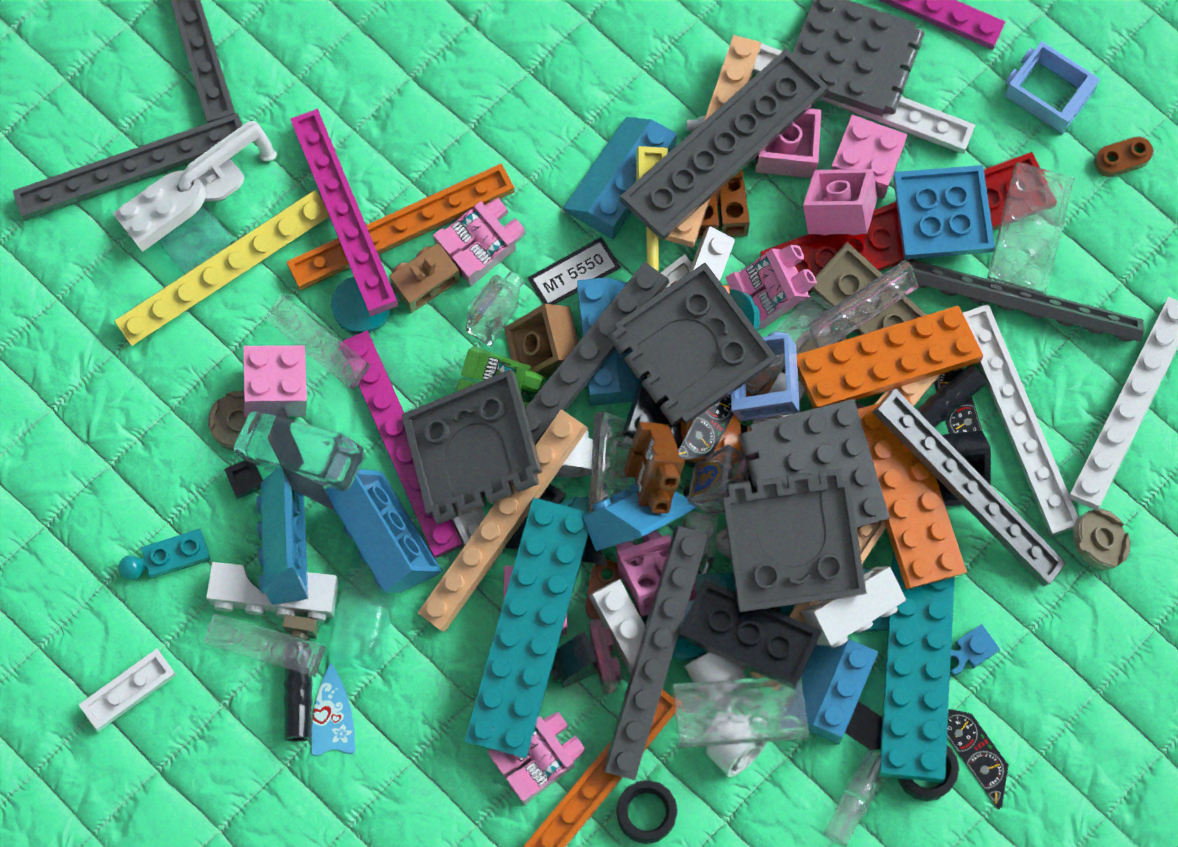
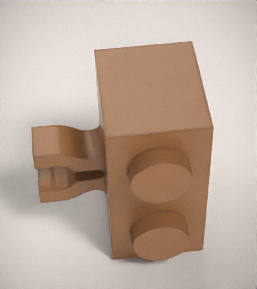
[389,243,461,313]

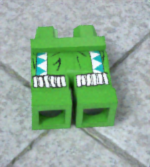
[456,346,544,408]

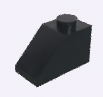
[550,632,598,688]

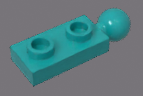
[118,529,210,580]

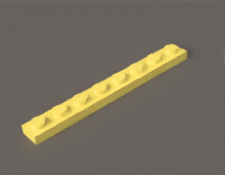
[114,190,329,346]

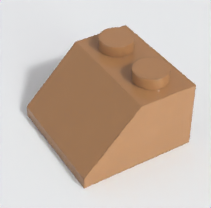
[504,304,579,378]

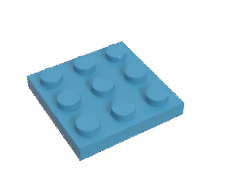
[893,165,995,260]

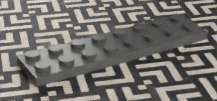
[620,49,829,241]

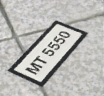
[527,237,621,305]

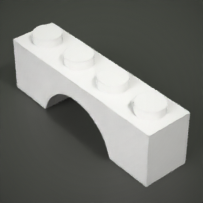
[207,562,339,622]

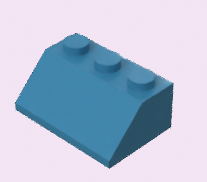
[582,483,696,551]
[781,639,878,744]

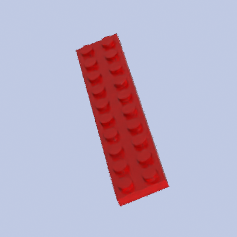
[759,152,1057,298]

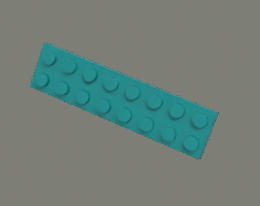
[465,497,589,759]
[879,550,955,783]

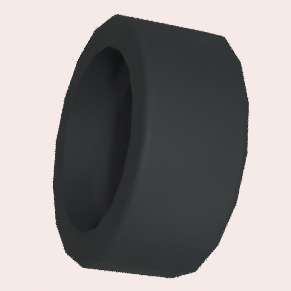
[898,745,959,801]
[616,780,677,844]

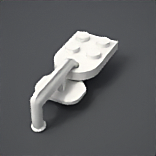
[113,121,277,252]

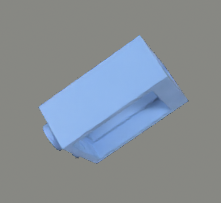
[1005,41,1100,134]
[731,332,800,422]

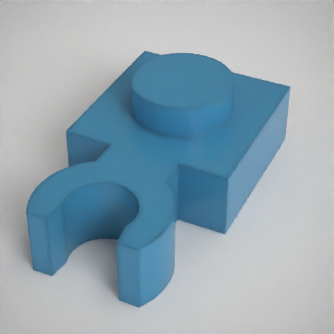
[950,624,1000,676]

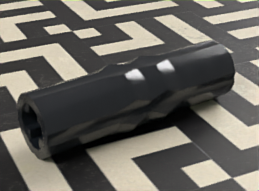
[917,365,986,428]
[284,643,313,742]

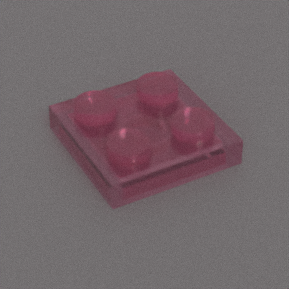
[589,619,621,695]

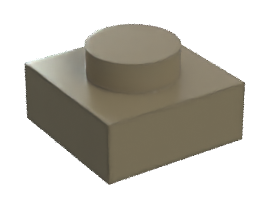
[283,614,319,641]

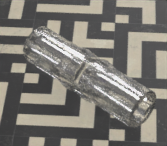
[823,749,883,847]

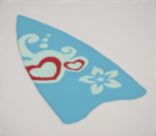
[311,663,356,756]

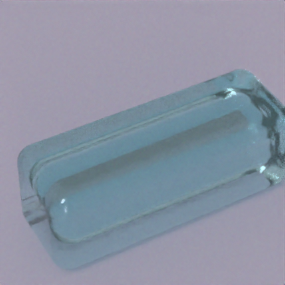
[234,411,365,491]
[329,542,395,672]

